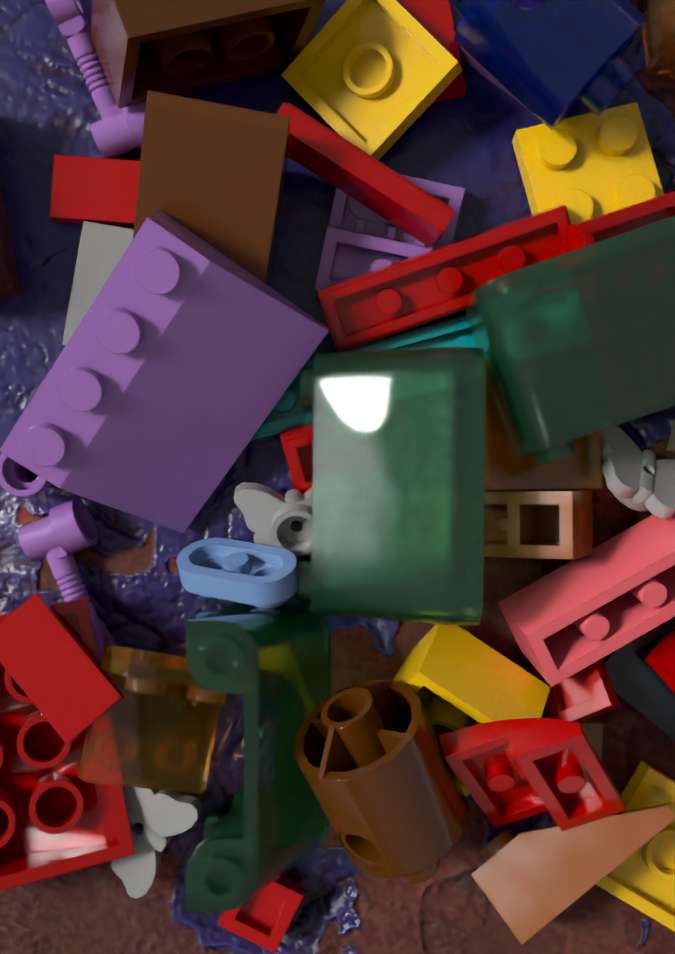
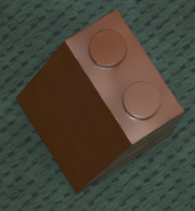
[133,90,290,285]

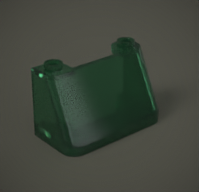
[465,215,675,466]
[298,347,486,625]
[185,600,330,912]

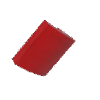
[440,718,626,831]

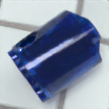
[453,0,647,131]

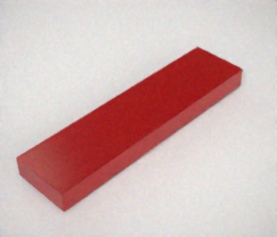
[317,205,575,353]

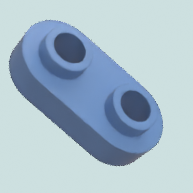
[176,537,300,609]

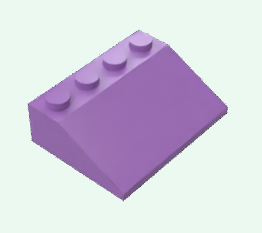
[0,209,329,533]

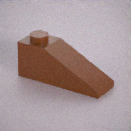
[387,491,593,560]
[471,802,675,945]

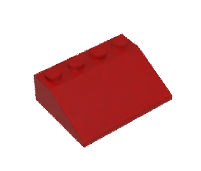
[0,597,135,891]

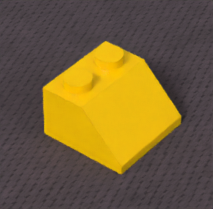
[393,616,551,797]

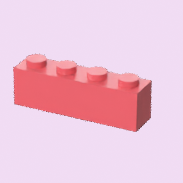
[498,513,675,687]

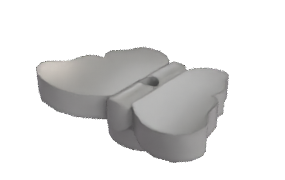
[594,418,675,519]
[233,474,353,560]
[111,775,203,899]

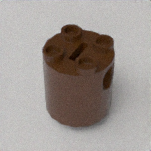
[294,680,470,883]

